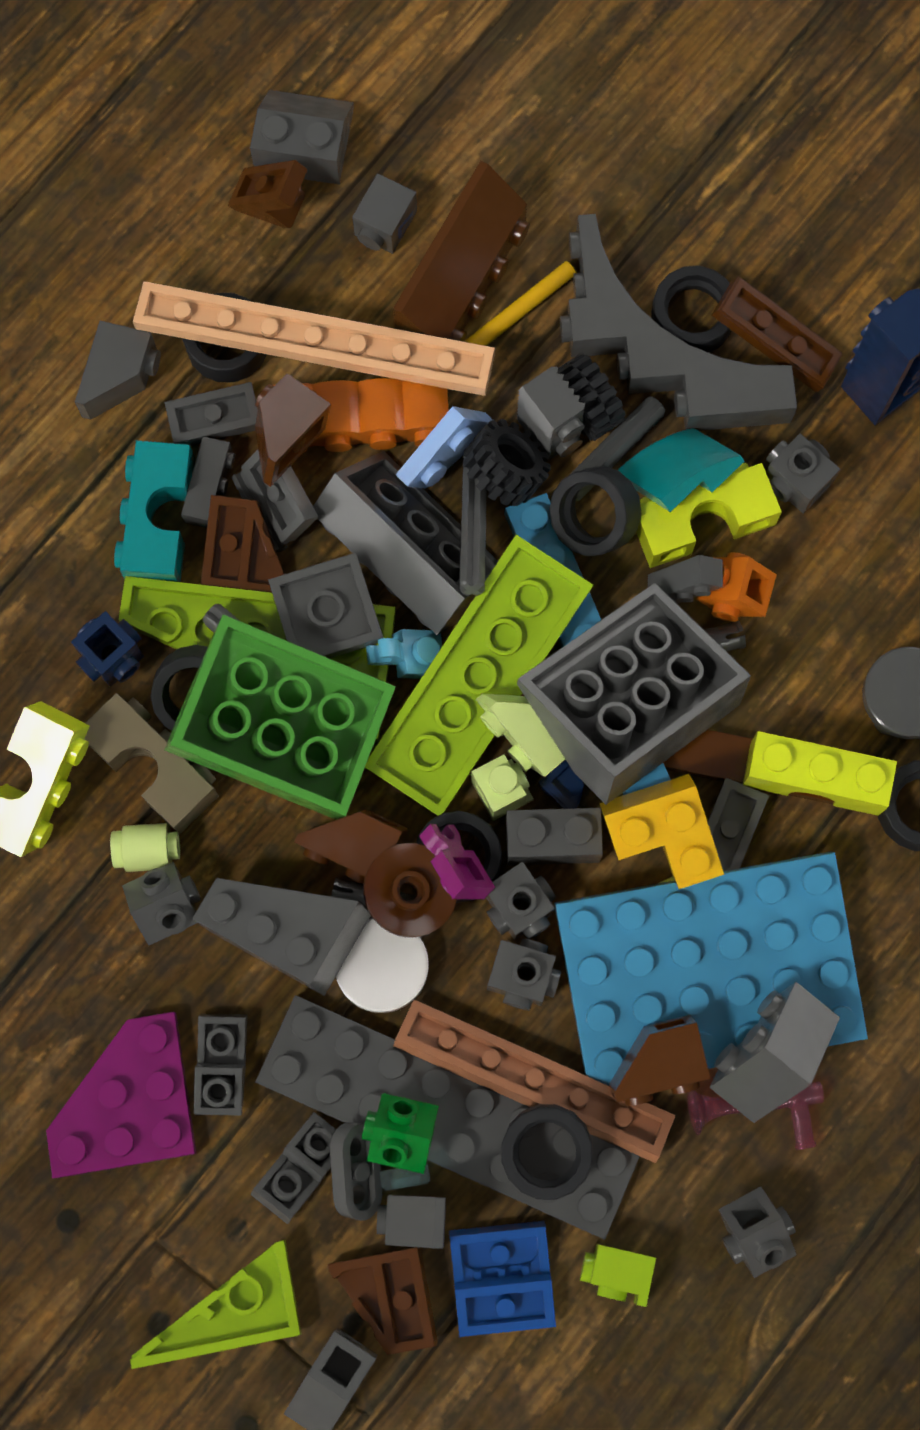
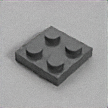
[268,553,383,659]

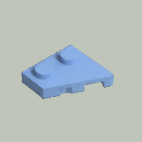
[396,406,493,488]

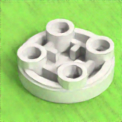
[336,918,429,1013]

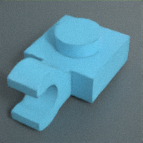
[366,629,442,679]

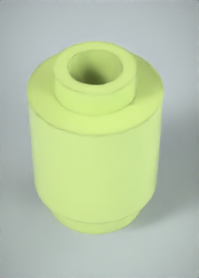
[110,823,180,872]

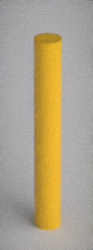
[465,261,576,346]

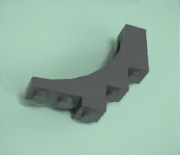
[560,214,797,431]

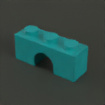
[114,440,195,582]

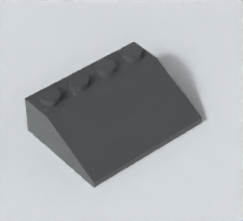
[517,583,751,805]

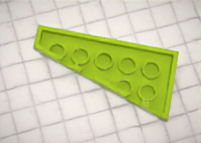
[118,576,396,743]

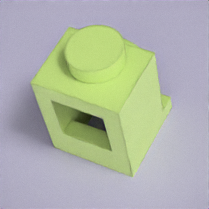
[471,754,534,821]

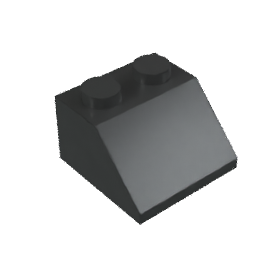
[250,90,354,185]

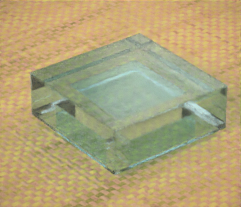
[380,1164,431,1191]

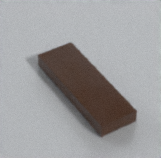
[711,276,843,392]

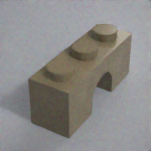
[85,693,219,835]

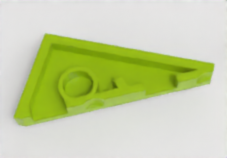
[130,1240,302,1369]

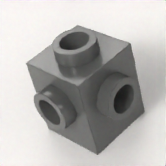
[766,434,840,514]
[122,862,201,946]
[486,862,556,940]
[487,939,562,1011]
[719,1187,797,1278]

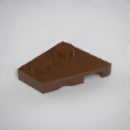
[201,495,285,593]
[327,1247,438,1355]

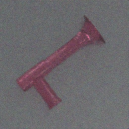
[687,1081,824,1150]

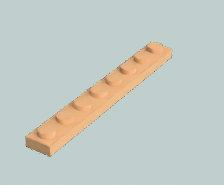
[133,281,495,396]

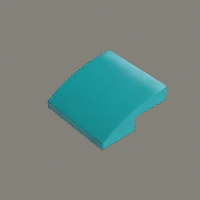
[617,428,745,512]

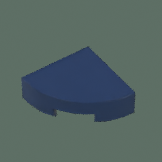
[538,759,584,809]

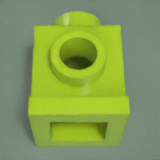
[580,1244,656,1307]

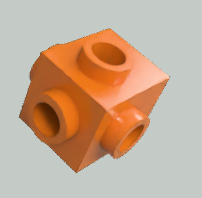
[696,552,777,622]

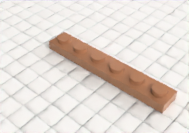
[393,1000,676,1163]

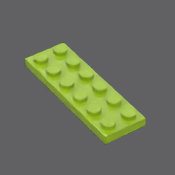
[365,535,593,816]

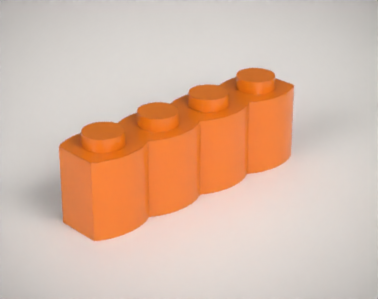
[274,378,449,453]

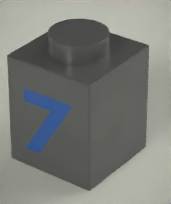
[352,173,417,254]

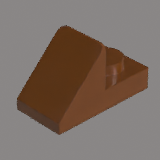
[228,160,308,228]

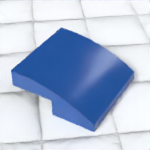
[449,1221,556,1337]

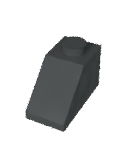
[75,321,161,420]
[377,1195,446,1249]

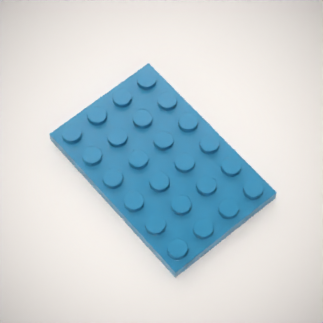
[554,851,868,1086]

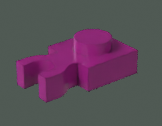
[419,824,495,899]

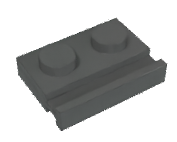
[231,450,318,552]

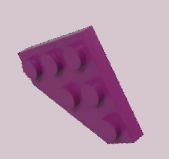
[46,1012,197,1179]

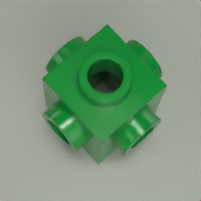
[362,1093,439,1174]

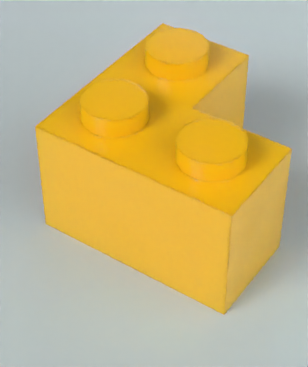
[599,774,724,889]

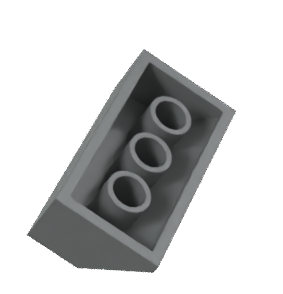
[313,451,498,635]

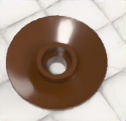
[363,843,457,938]

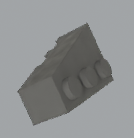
[192,878,371,996]

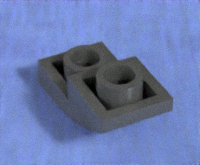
[194,1013,247,1116]
[251,1112,336,1224]

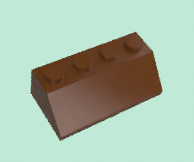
[393,161,530,342]

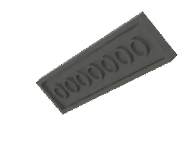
[256,995,640,1240]

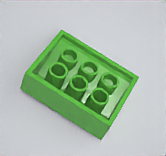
[164,614,396,820]

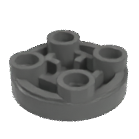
[862,647,920,739]

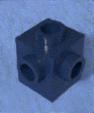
[71,611,144,687]

